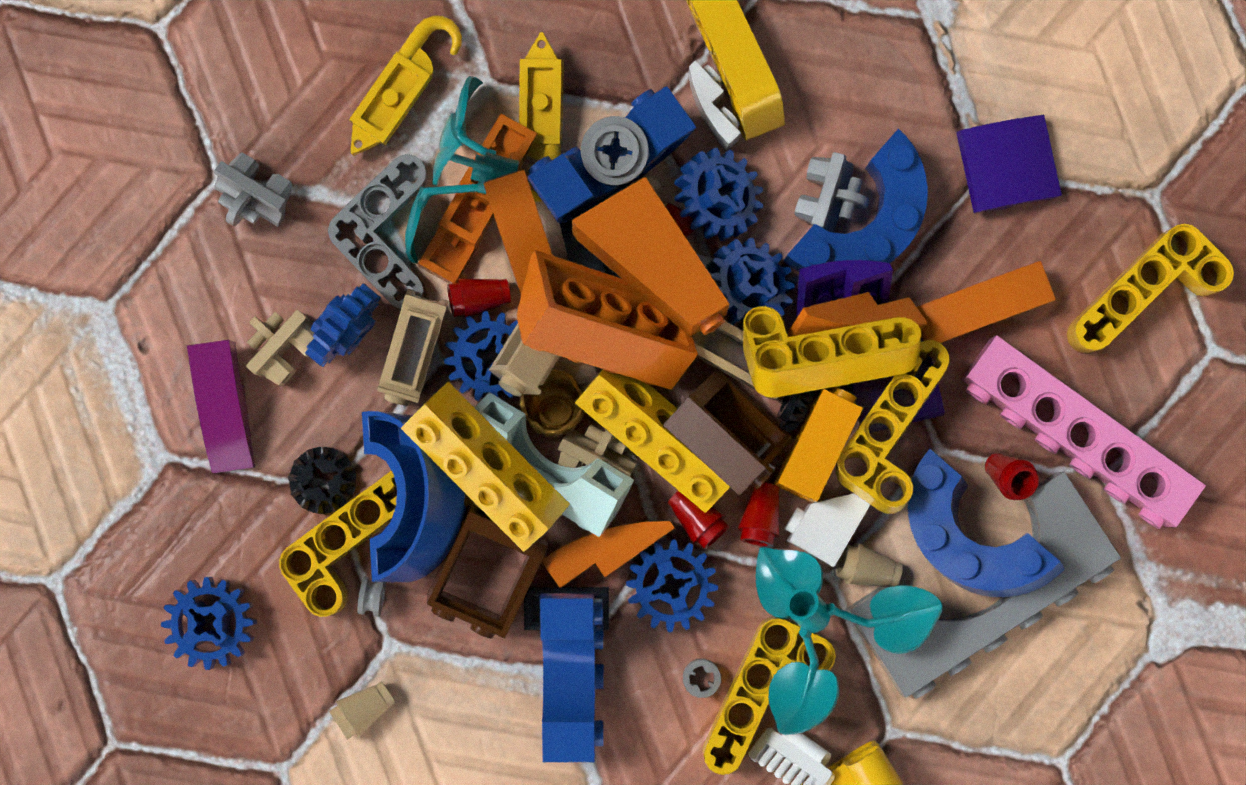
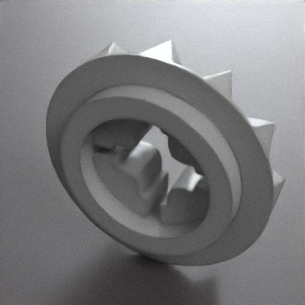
[581,116,650,185]

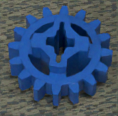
[674,147,763,241]
[706,238,795,325]
[305,283,381,367]
[444,311,518,402]
[626,539,718,632]
[161,577,257,670]

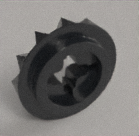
[777,390,815,433]
[288,447,356,514]

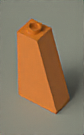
[572,177,729,337]

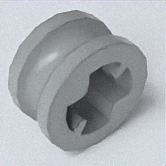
[357,576,386,617]
[683,659,721,698]

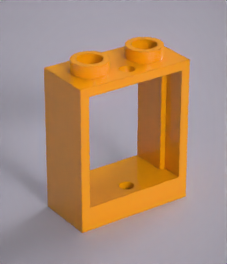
[773,387,863,503]

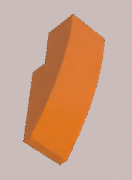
[917,261,1056,343]
[787,292,928,354]
[541,521,675,588]

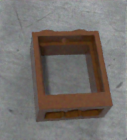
[663,369,792,496]
[427,504,548,639]

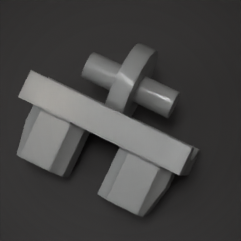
[214,152,292,227]
[795,152,869,232]

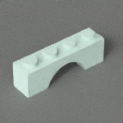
[474,392,634,537]

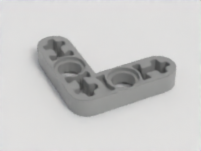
[328,154,428,310]

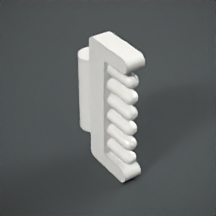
[748,728,835,785]

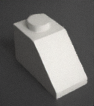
[785,493,870,567]

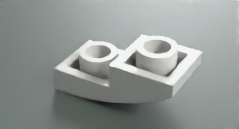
[688,60,741,151]

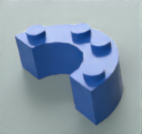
[528,86,696,223]
[783,128,928,272]
[362,411,466,583]
[908,449,1065,597]
[540,593,604,762]

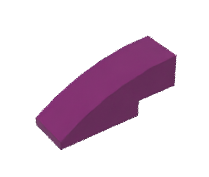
[187,340,255,474]

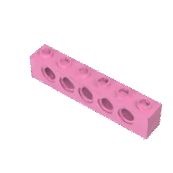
[960,335,1206,529]

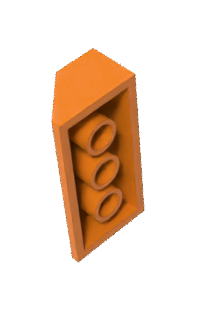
[517,250,698,390]

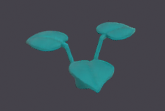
[405,76,519,264]
[756,547,943,735]

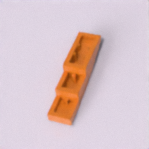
[418,113,537,284]
[483,169,553,294]

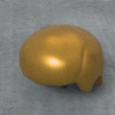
[520,368,584,438]

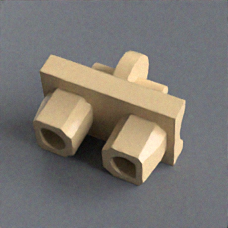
[246,310,314,386]
[558,424,637,477]

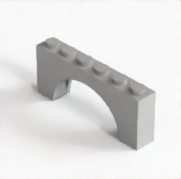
[845,472,1121,699]

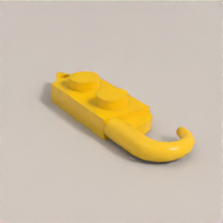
[349,16,462,156]
[519,32,564,202]

